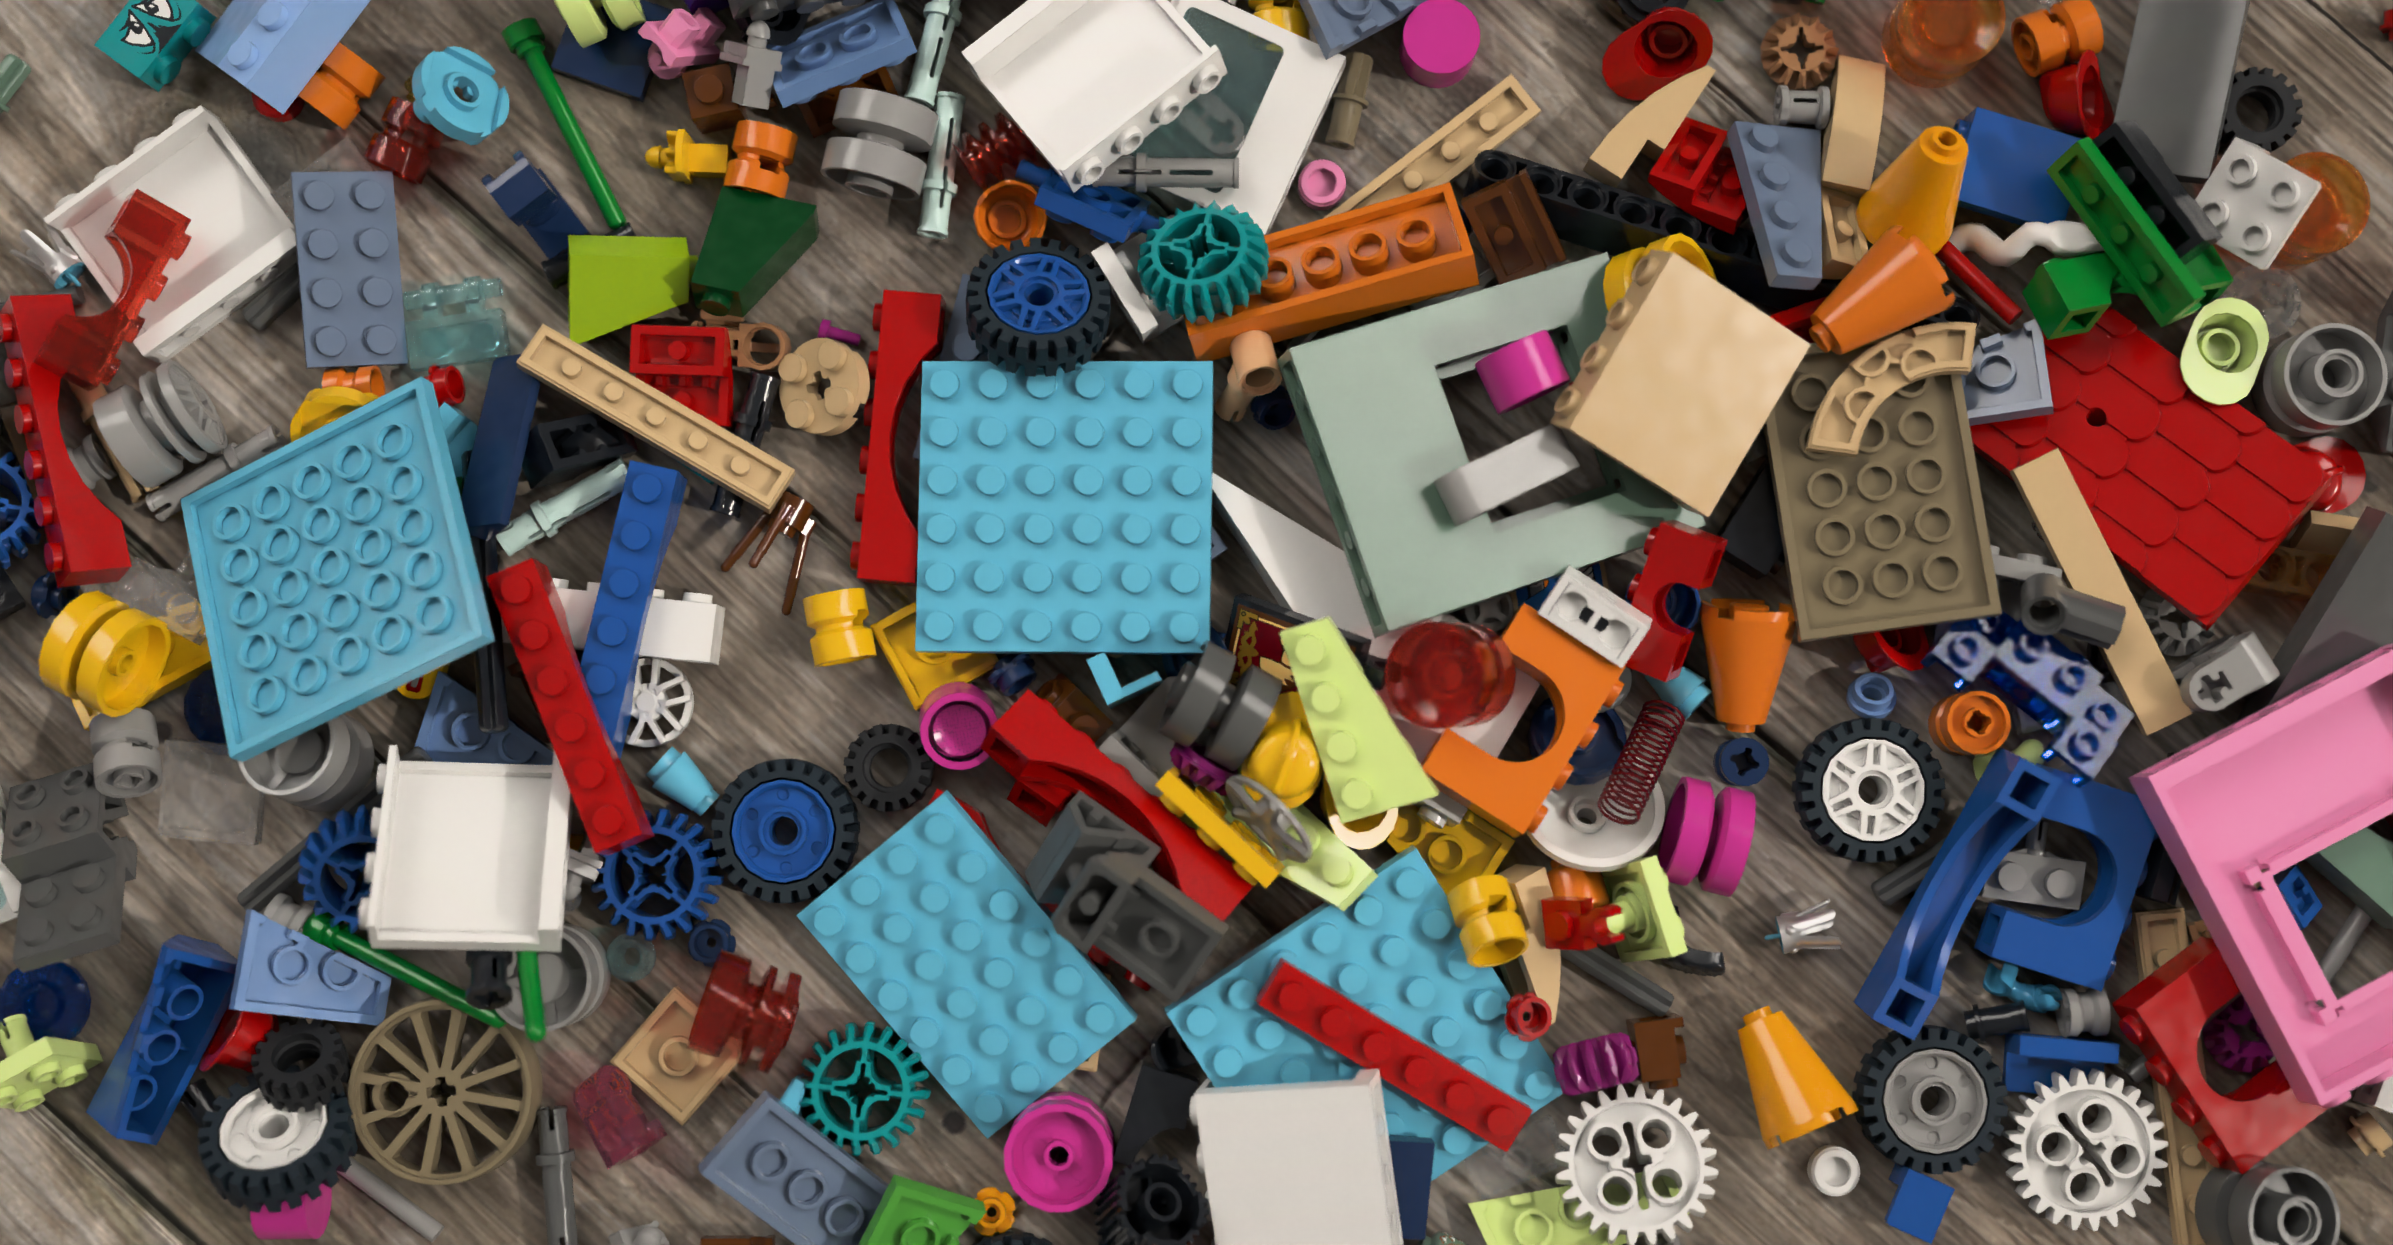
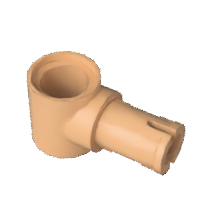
[1215,330,1282,422]

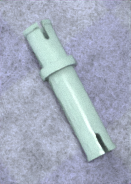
[904,0,962,109]
[917,91,966,239]
[496,457,628,556]

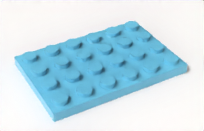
[796,790,1138,1139]

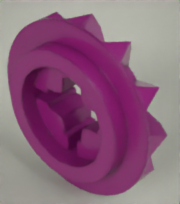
[1169,742,1243,796]
[2202,995,2274,1073]

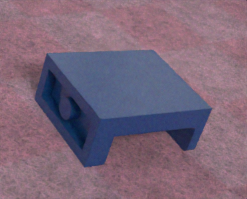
[1953,107,2081,226]

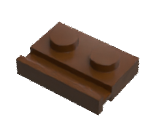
[1461,169,1567,284]

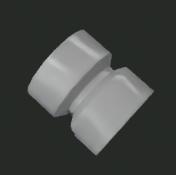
[89,707,163,798]

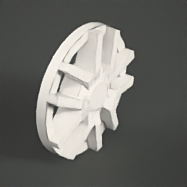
[625,657,694,748]

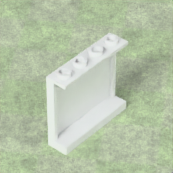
[961,0,1228,193]
[43,105,297,364]
[359,745,574,952]
[1189,1069,1404,1245]

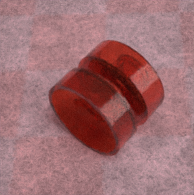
[1385,622,1516,729]

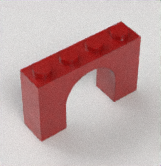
[2111,936,2328,1174]

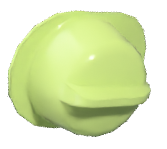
[2179,297,2269,406]

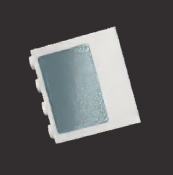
[1119,0,1346,235]

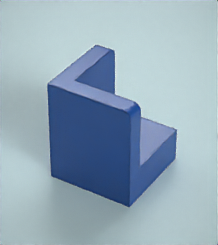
[1885,1163,1955,1244]

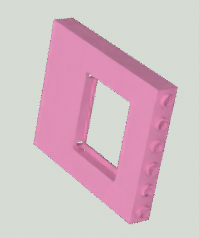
[2129,644,2393,1108]

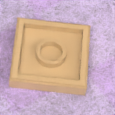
[609,986,750,1126]

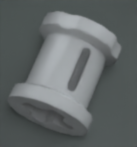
[1773,85,1831,130]

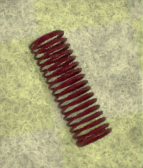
[1597,700,1685,825]

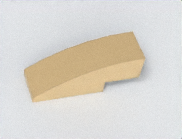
[1821,55,1886,199]
[1583,65,1716,188]
[1497,864,1561,1025]

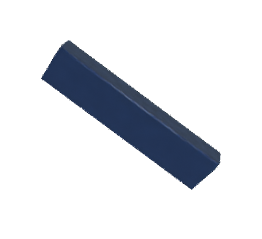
[461,354,541,541]

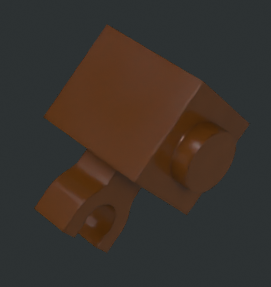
[681,63,777,134]

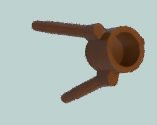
[721,491,817,616]

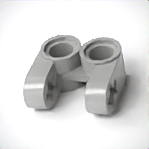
[2171,631,2280,712]

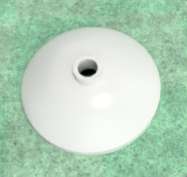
[1525,752,1665,872]

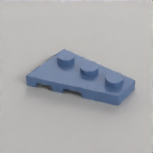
[414,671,554,765]
[229,909,392,1026]

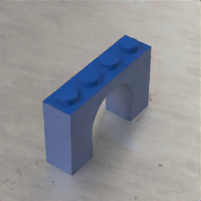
[1974,763,2159,992]

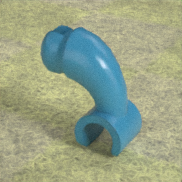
[1983,962,2062,1013]

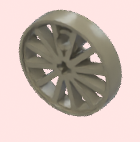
[348,997,543,1185]

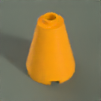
[1856,126,1968,255]
[1737,1005,1858,1150]

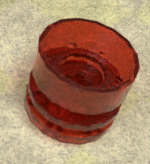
[686,949,802,1074]

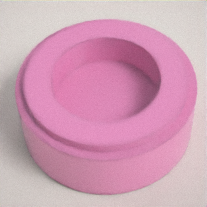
[1298,160,1346,210]

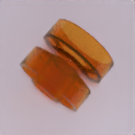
[1881,0,2006,88]
[2269,152,2370,271]

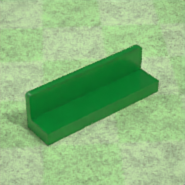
[2046,137,2206,328]

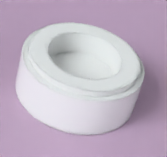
[1807,1145,1860,1196]

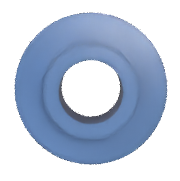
[1846,673,1897,719]

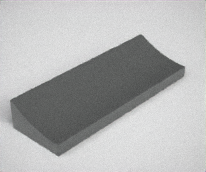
[2113,0,2250,184]
[2235,506,2393,722]

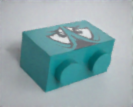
[94,0,217,92]

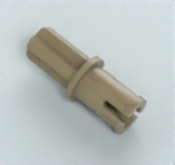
[1325,52,1373,150]

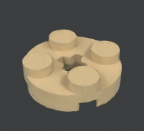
[778,338,870,436]

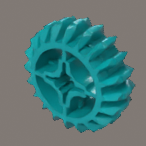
[1137,200,1270,324]
[799,1021,931,1156]

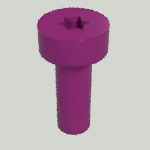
[817,318,862,346]

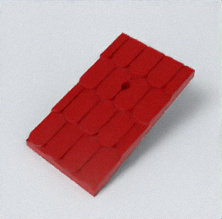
[1970,306,2332,631]

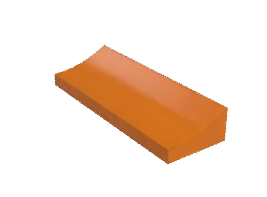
[1183,182,1479,361]

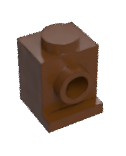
[1626,1013,1687,1089]

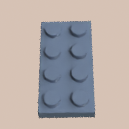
[290,171,408,369]
[698,1089,889,1245]

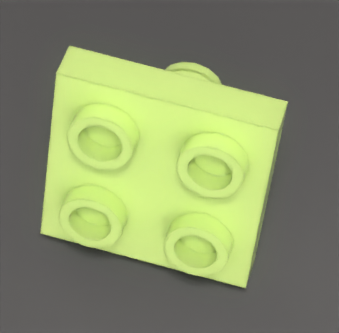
[1601,855,1688,963]
[0,1014,103,1112]

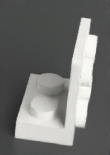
[2195,137,2322,270]
[1091,214,1184,345]

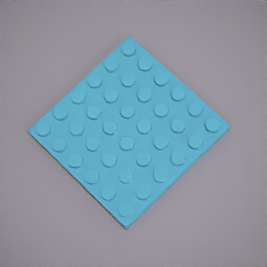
[915,361,1214,655]
[180,376,495,762]
[1164,845,1563,1181]

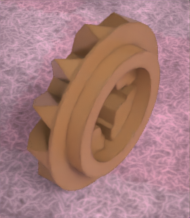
[1760,12,1839,90]

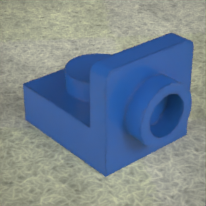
[2258,864,2323,930]

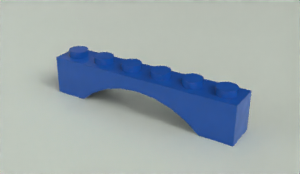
[580,460,687,760]
[1854,747,2063,1040]

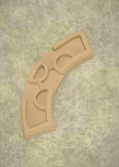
[1805,322,1977,458]

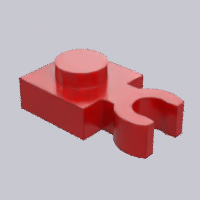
[1541,896,1624,951]

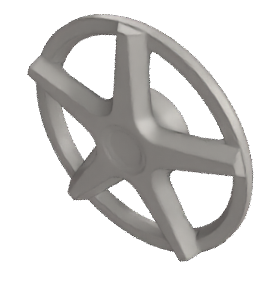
[1225,775,1312,863]

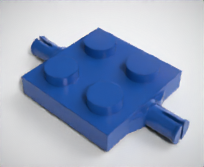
[1015,159,1160,243]

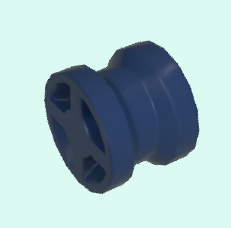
[1713,737,1769,787]

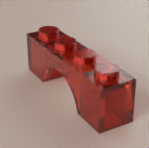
[33,189,191,391]

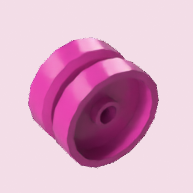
[1658,776,1756,897]
[1004,1091,1115,1213]

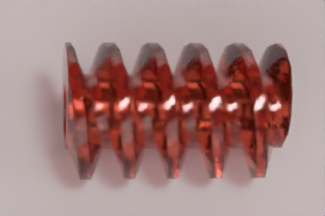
[951,112,1038,191]

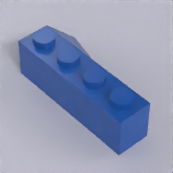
[86,934,238,1145]

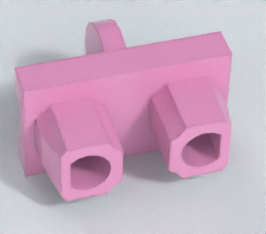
[638,7,726,80]

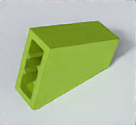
[568,235,698,344]

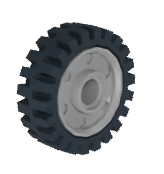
[1852,1025,2008,1174]

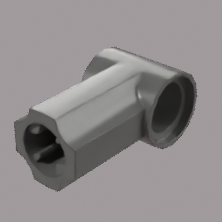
[2020,573,2126,649]

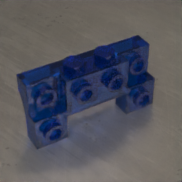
[1920,609,2136,788]

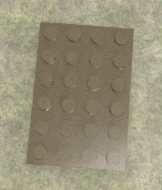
[1763,329,2002,643]

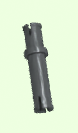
[535,1105,578,1245]

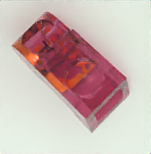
[573,1065,667,1169]

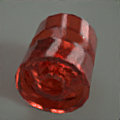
[363,96,445,186]

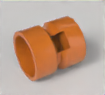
[2011,0,2104,77]
[298,42,385,131]
[723,120,798,199]
[1928,691,2011,756]

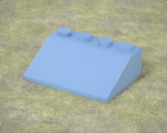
[195,0,371,115]

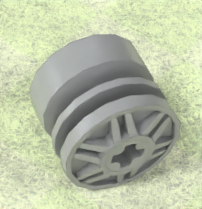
[93,359,228,489]

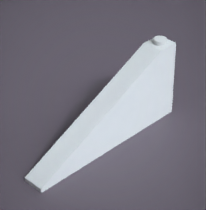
[1212,473,1540,829]

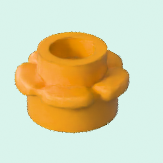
[974,1187,1016,1236]

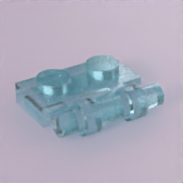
[403,276,511,372]

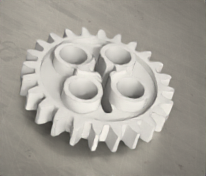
[2001,1067,2168,1231]
[1554,1084,1718,1245]

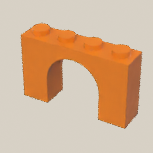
[1420,603,1626,838]

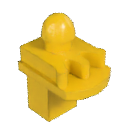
[645,129,732,184]

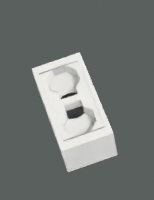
[1538,565,1652,668]

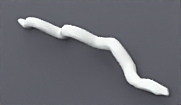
[1740,216,2105,267]

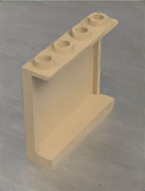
[1550,249,1810,517]

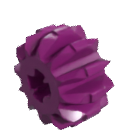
[1553,1032,1640,1096]

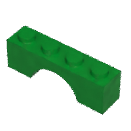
[2022,245,2234,340]

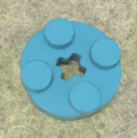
[412,46,509,145]

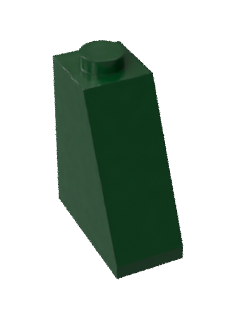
[691,186,819,318]

